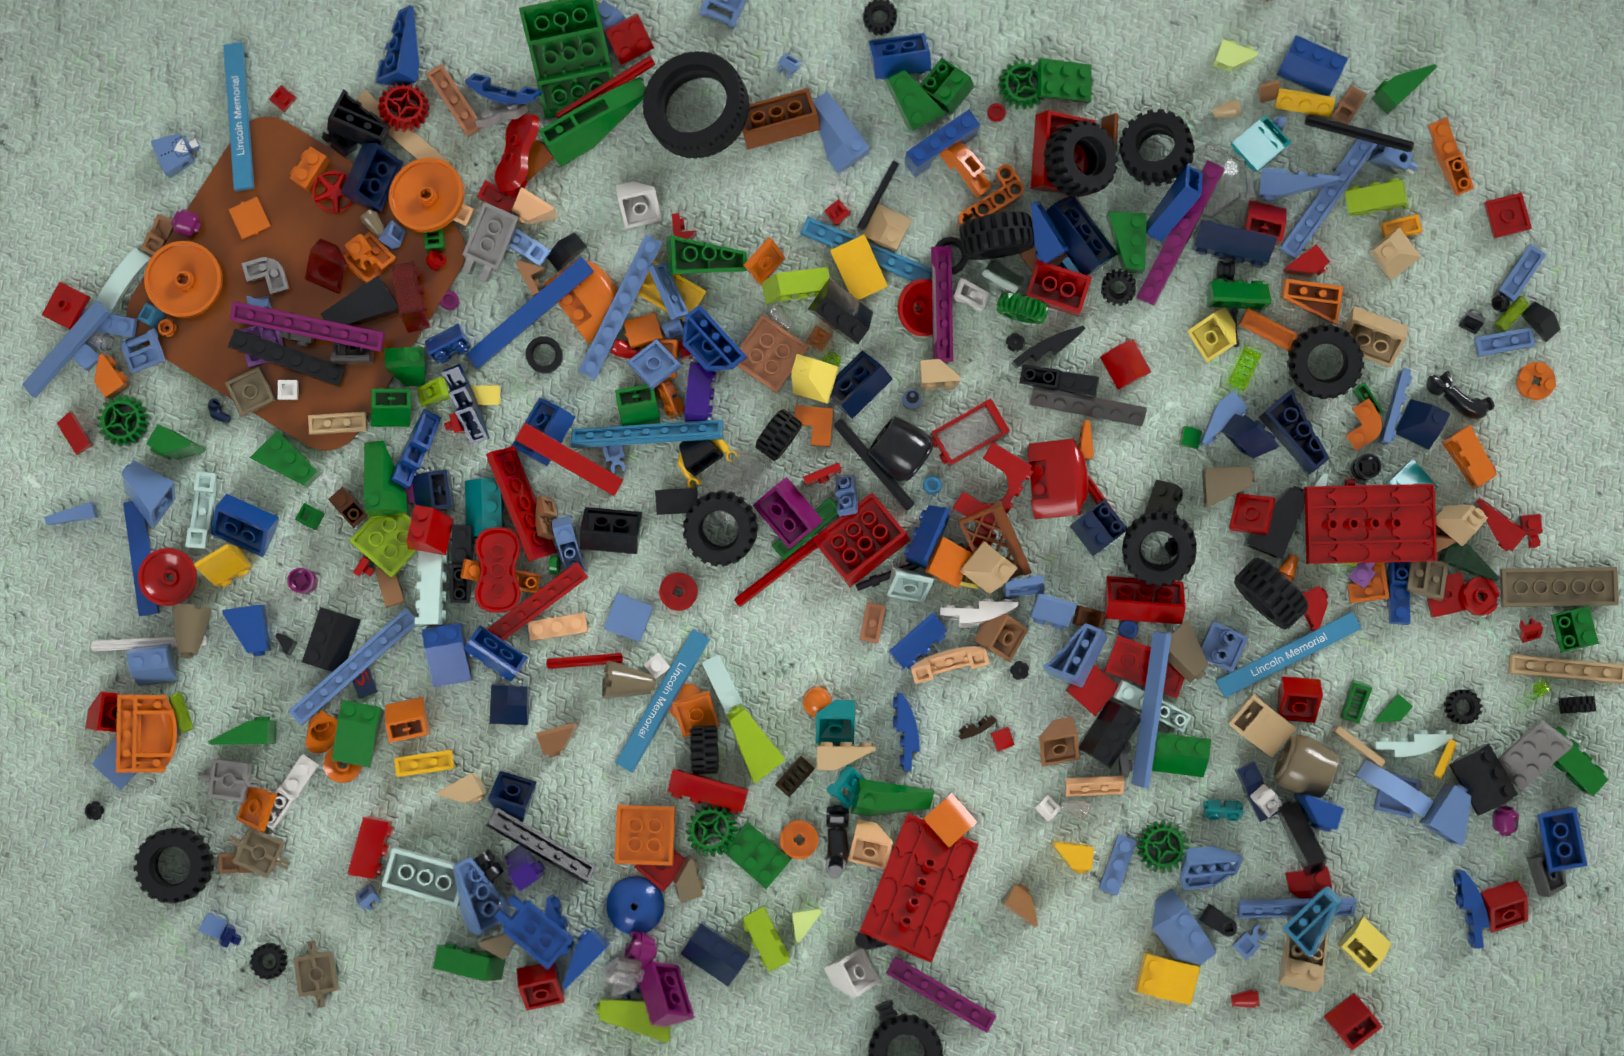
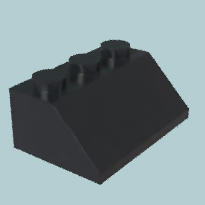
[808,278,873,344]
[580,507,642,554]
[302,607,361,672]
[1079,700,1141,769]
[1449,743,1518,816]

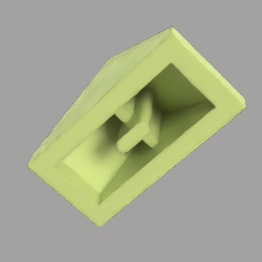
[792,908,822,943]

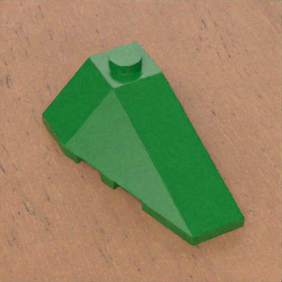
[364,441,408,517]
[851,779,934,817]

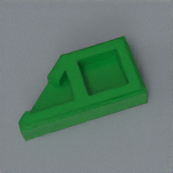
[1374,694,1413,723]

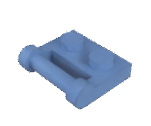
[699,0,747,30]
[121,328,166,374]
[1003,575,1044,599]

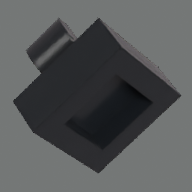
[1459,308,1486,335]

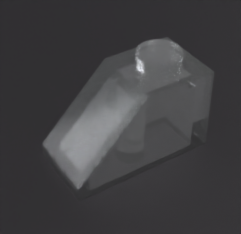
[611,957,644,999]

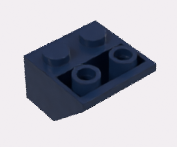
[1221,414,1279,458]
[412,469,455,511]
[1070,499,1128,556]

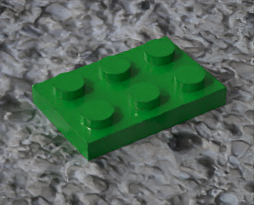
[1038,58,1091,103]
[723,821,792,889]

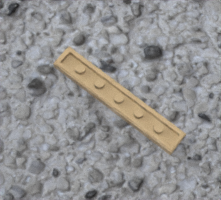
[355,90,451,164]
[1508,654,1624,684]

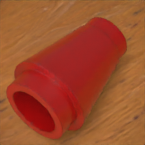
[610,339,640,359]
[1231,989,1260,1008]

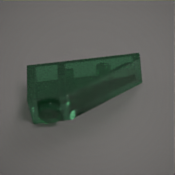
[1438,542,1499,581]

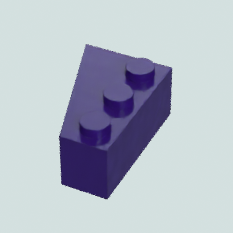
[684,362,716,422]
[505,845,546,892]

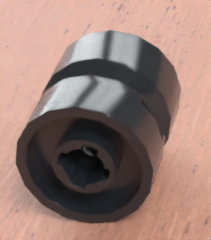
[1350,454,1382,481]
[473,849,504,882]

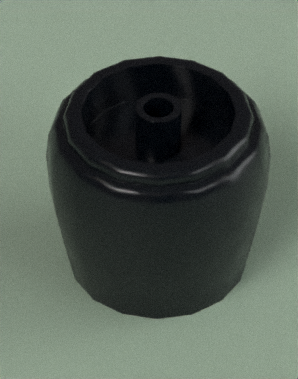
[867,416,934,482]

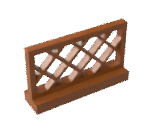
[958,500,1032,580]

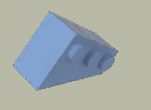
[1043,623,1107,688]

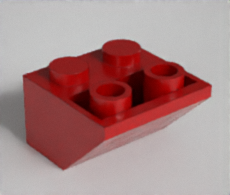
[1243,200,1286,246]
[1323,993,1383,1051]

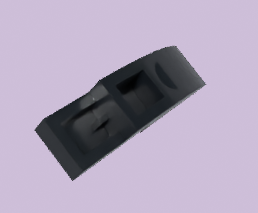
[1019,364,1099,397]
[450,524,473,603]

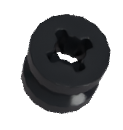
[1216,261,1235,280]
[874,999,898,1021]

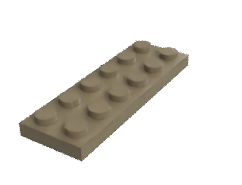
[1500,567,1619,607]

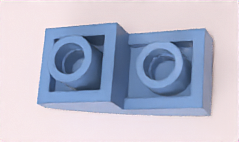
[835,474,858,517]

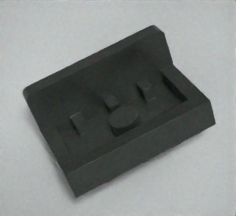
[1145,479,1183,514]

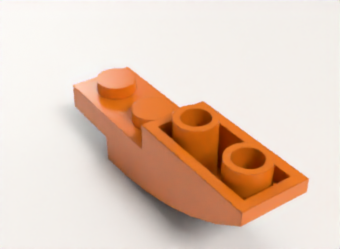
[1427,118,1475,196]
[939,141,992,198]
[460,559,541,593]

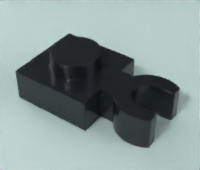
[322,131,358,157]

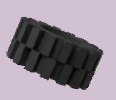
[863,0,897,36]
[1101,269,1136,306]
[1444,689,1483,724]
[1558,696,1596,714]
[249,943,288,980]

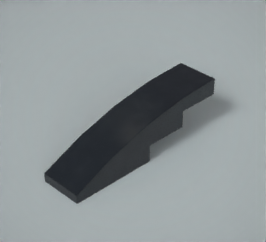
[1011,326,1086,369]

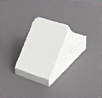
[954,278,990,311]
[1250,784,1283,818]

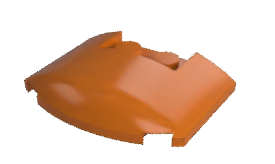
[544,257,618,344]
[116,694,177,773]

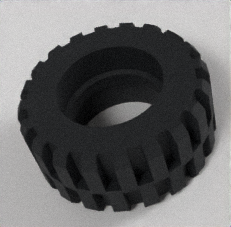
[1119,109,1195,186]
[1043,120,1118,197]
[959,211,1035,260]
[1287,324,1364,399]
[683,490,758,567]
[1122,510,1197,587]
[1234,558,1308,629]
[133,827,214,904]
[868,1013,944,1056]

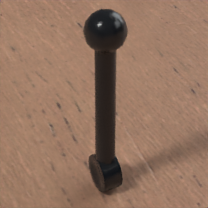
[1231,308,1240,347]

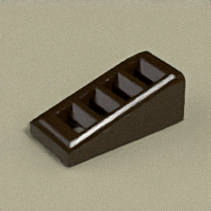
[775,756,815,797]

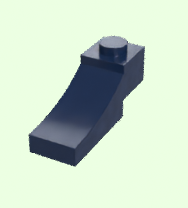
[1235,761,1278,822]

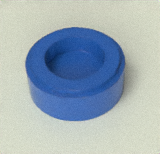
[1118,620,1138,639]

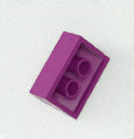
[753,477,823,549]
[636,961,695,1027]

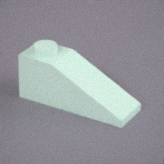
[702,654,745,714]

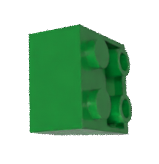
[919,58,975,115]
[615,385,661,426]
[370,388,411,427]
[1551,606,1599,653]

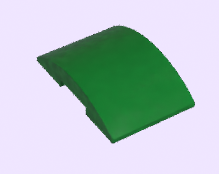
[519,0,614,118]

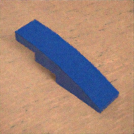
[390,409,441,489]

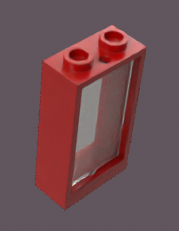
[930,398,1010,467]

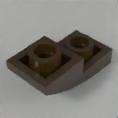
[958,715,997,739]

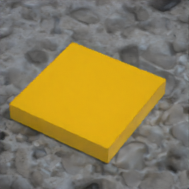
[1434,739,1457,780]

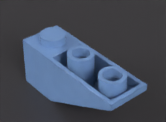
[1199,390,1248,446]
[552,515,586,572]

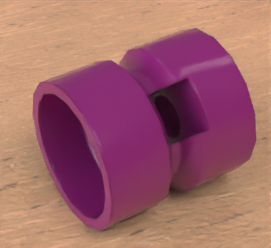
[287,568,318,594]

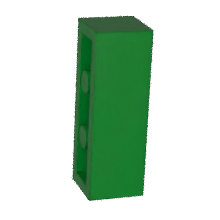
[1352,382,1384,415]

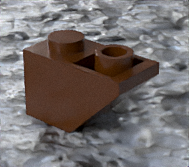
[328,487,368,528]

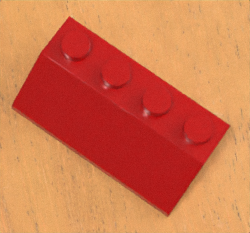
[1104,576,1186,624]
[668,768,749,815]

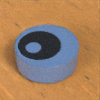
[902,390,922,410]

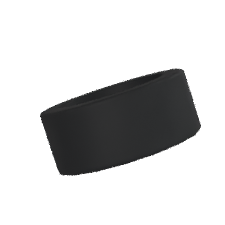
[935,237,968,274]
[526,336,563,374]

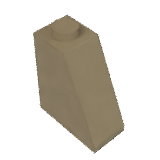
[1202,466,1255,508]
[1168,620,1208,683]

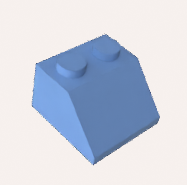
[1030,593,1077,630]
[126,643,177,686]

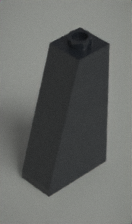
[320,276,402,326]
[1244,486,1305,559]
[1278,801,1327,877]

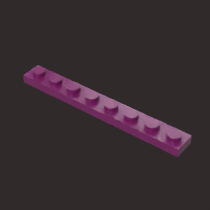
[1137,160,1225,306]
[230,301,385,352]

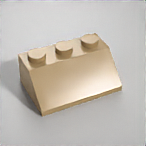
[1344,306,1408,367]

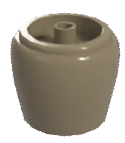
[1274,734,1339,798]

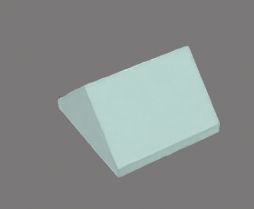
[886,567,934,603]

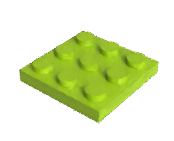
[349,513,418,579]

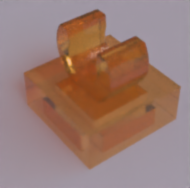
[806,325,832,352]

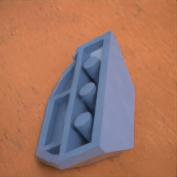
[1180,846,1243,890]
[1152,889,1217,965]

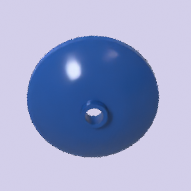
[606,876,664,934]

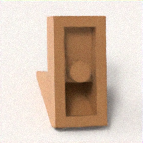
[515,260,546,297]

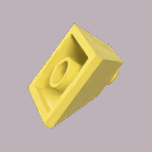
[1187,307,1237,363]
[791,354,839,404]

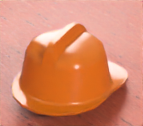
[306,710,338,754]

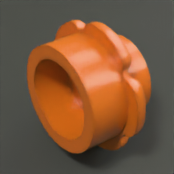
[158,318,177,337]

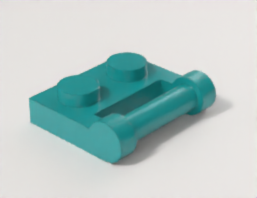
[827,764,865,808]

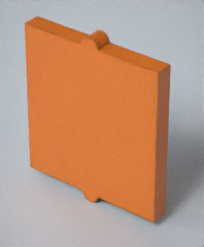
[526,138,554,180]
[229,197,271,240]
[623,313,663,348]

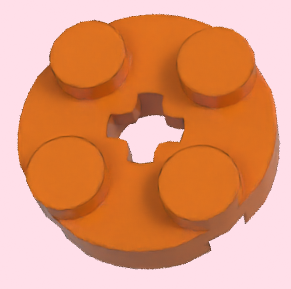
[1515,362,1556,401]
[780,820,819,859]

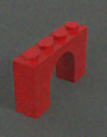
[953,442,1033,532]

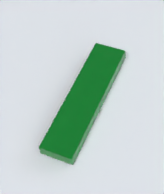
[772,497,838,560]

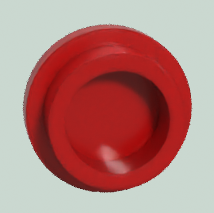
[987,103,1006,123]

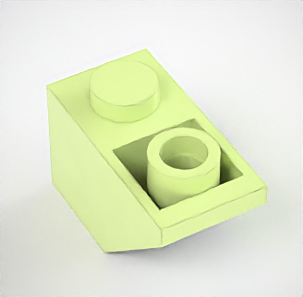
[1212,39,1259,72]

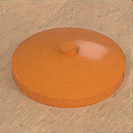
[389,158,465,232]
[144,241,223,318]

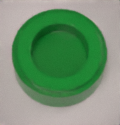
[549,555,560,575]

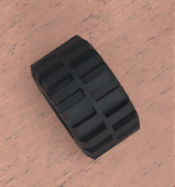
[755,409,802,461]
[690,725,719,775]

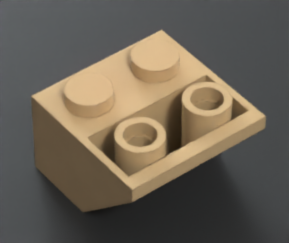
[919,359,961,391]

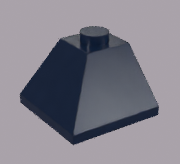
[1396,399,1450,450]
[489,685,530,725]
[488,771,537,822]

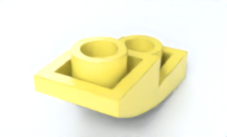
[471,384,501,405]

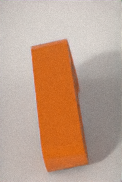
[958,164,1024,227]

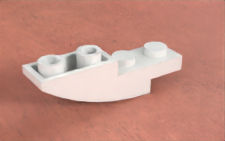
[940,599,1018,628]
[267,754,319,830]

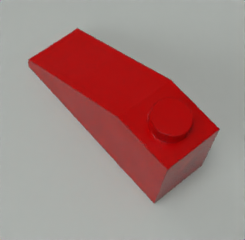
[1476,498,1528,552]

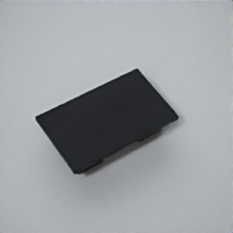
[655,488,698,515]

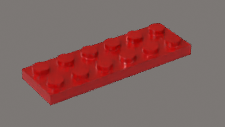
[486,446,557,562]

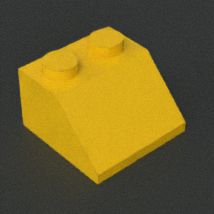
[1051,841,1094,874]

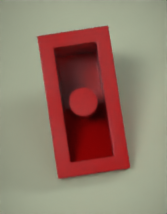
[1283,244,1330,277]
[1301,586,1328,631]

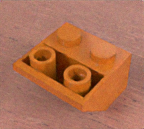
[385,697,431,743]

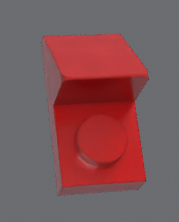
[672,213,697,240]

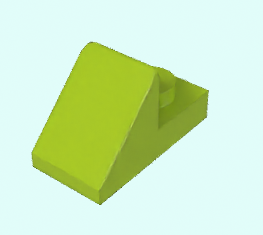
[417,377,450,407]

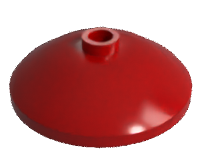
[897,279,933,336]
[138,548,197,606]

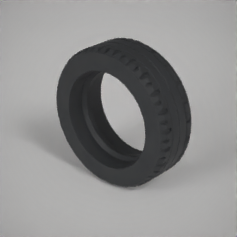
[643,51,750,159]

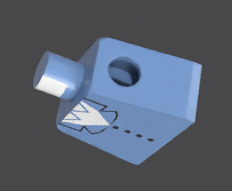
[150,134,201,178]
[1368,144,1418,174]

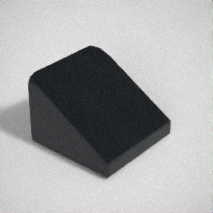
[275,633,297,655]

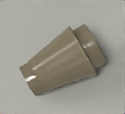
[360,209,385,238]

